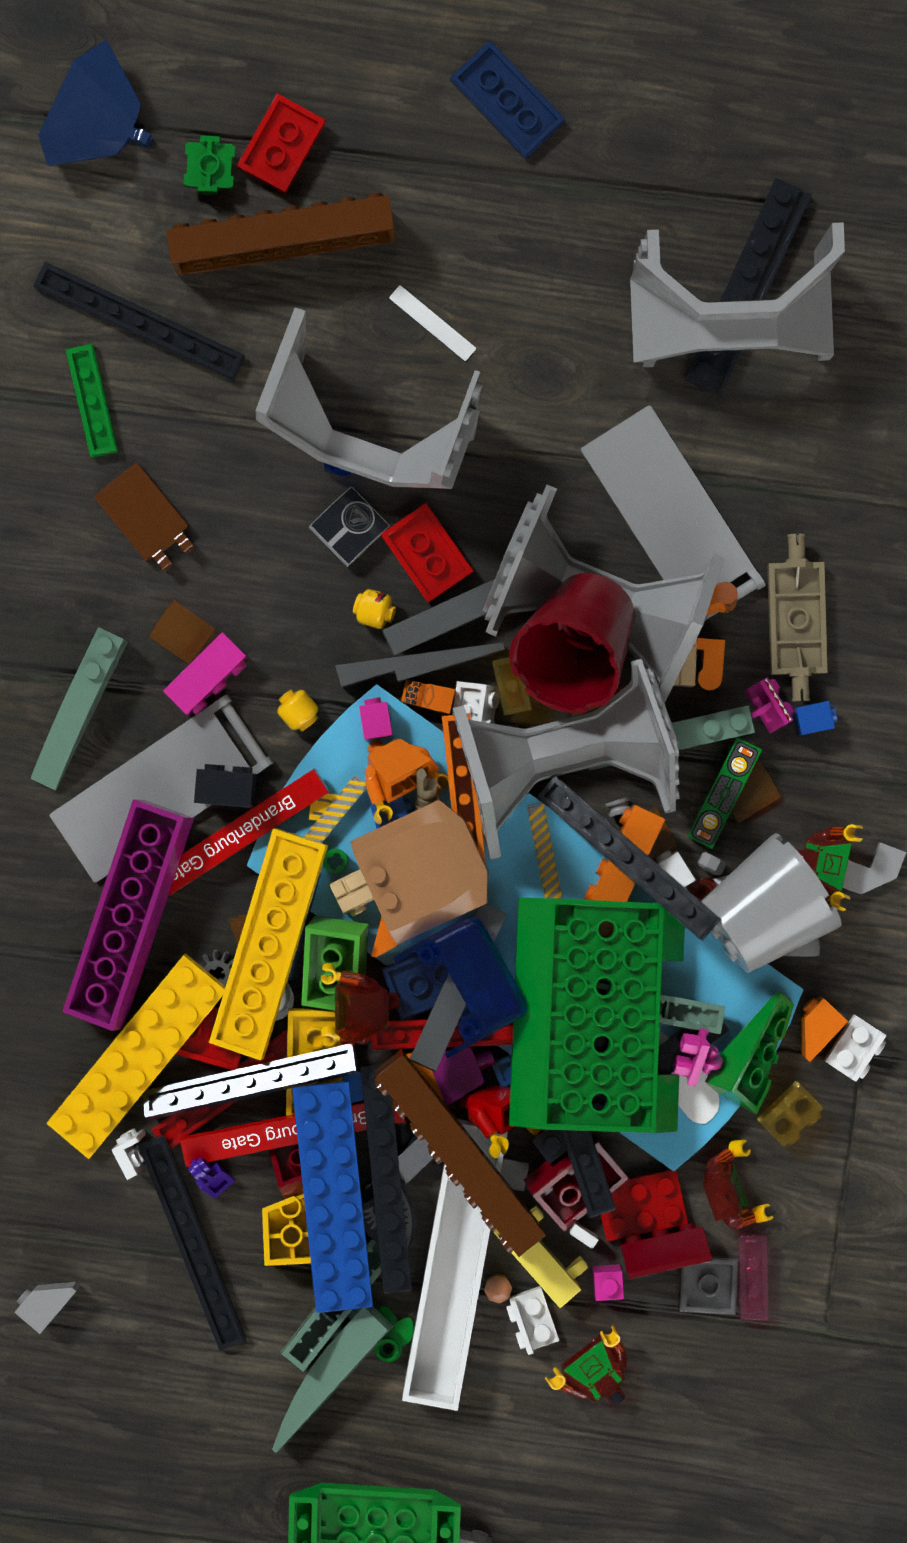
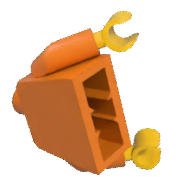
[364,739,449,825]

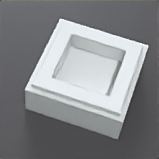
[569,1221,598,1248]

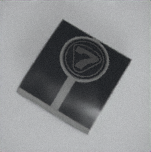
[309,486,390,567]

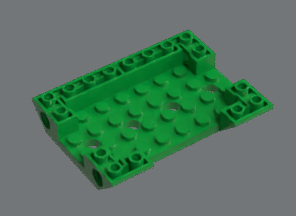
[509,897,685,1133]

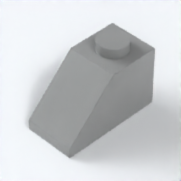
[14,1282,81,1334]

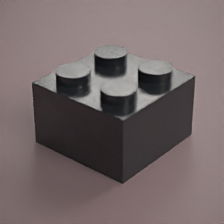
[194,764,259,808]

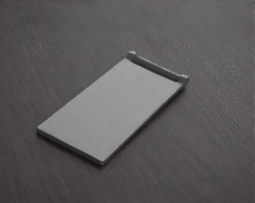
[581,406,766,621]
[50,694,274,882]

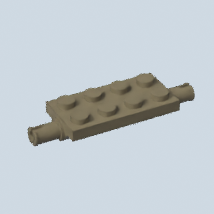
[767,534,828,702]

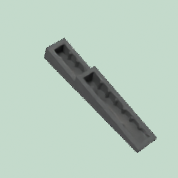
[382,579,495,656]
[335,642,505,688]
[409,904,507,1072]

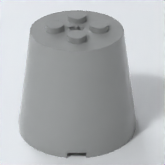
[701,833,842,973]

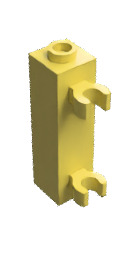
[493,1206,588,1308]

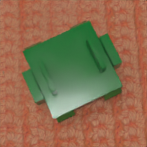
[183,136,235,195]

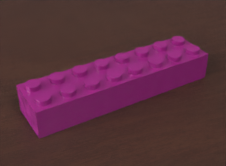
[62,799,194,1031]

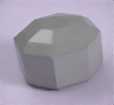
[698,852,726,875]

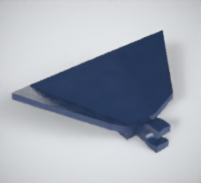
[38,39,153,166]

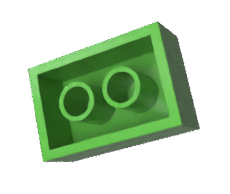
[302,916,369,1013]

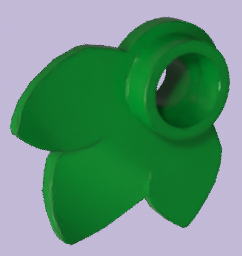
[373,1306,414,1363]

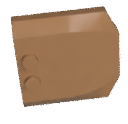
[350,800,489,945]

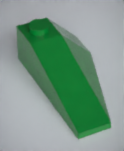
[705,991,794,1114]

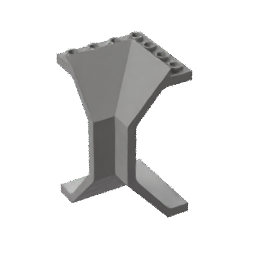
[630,222,845,367]
[255,308,483,489]
[482,485,724,703]
[453,659,680,860]

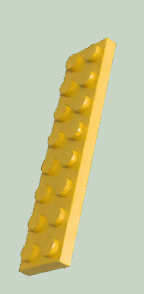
[209,828,328,1061]
[46,954,225,1159]

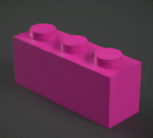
[163,632,248,716]

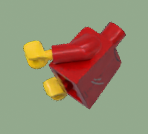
[460,1085,542,1158]

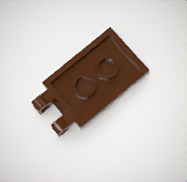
[94,462,195,572]

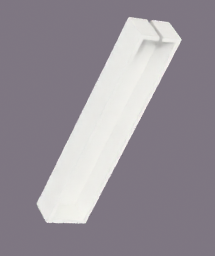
[402,1119,508,1411]

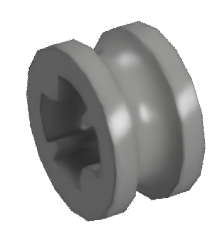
[605,797,632,817]

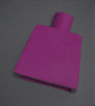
[432,1046,496,1105]

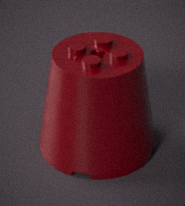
[509,573,635,713]

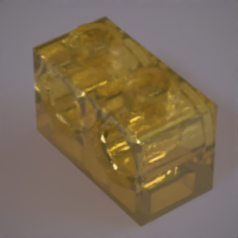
[757,1081,823,1147]

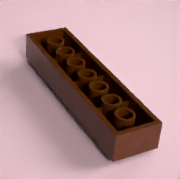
[166,193,395,276]
[374,1049,546,1257]

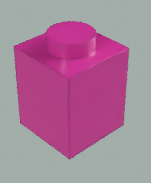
[359,697,393,740]
[592,1264,624,1301]

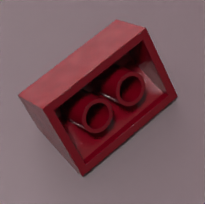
[523,1133,629,1231]
[620,1222,713,1279]

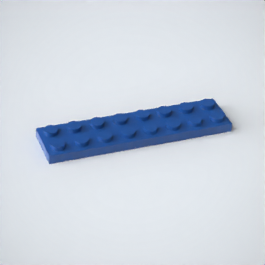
[292,1081,373,1313]

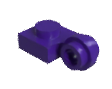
[188,1157,235,1199]

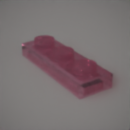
[738,1234,769,1321]

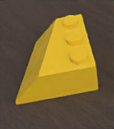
[262,1194,311,1266]

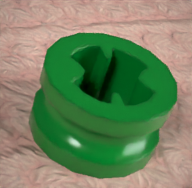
[323,849,348,874]

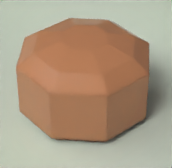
[484,1273,512,1303]

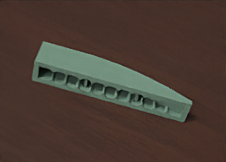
[30,627,128,791]
[589,705,755,771]
[596,982,726,1034]
[280,1238,381,1372]
[272,1306,393,1453]

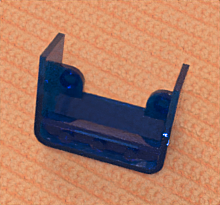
[392,916,527,1059]

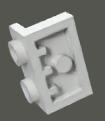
[452,681,499,724]
[823,1015,886,1082]
[112,1128,146,1180]
[506,1286,559,1355]

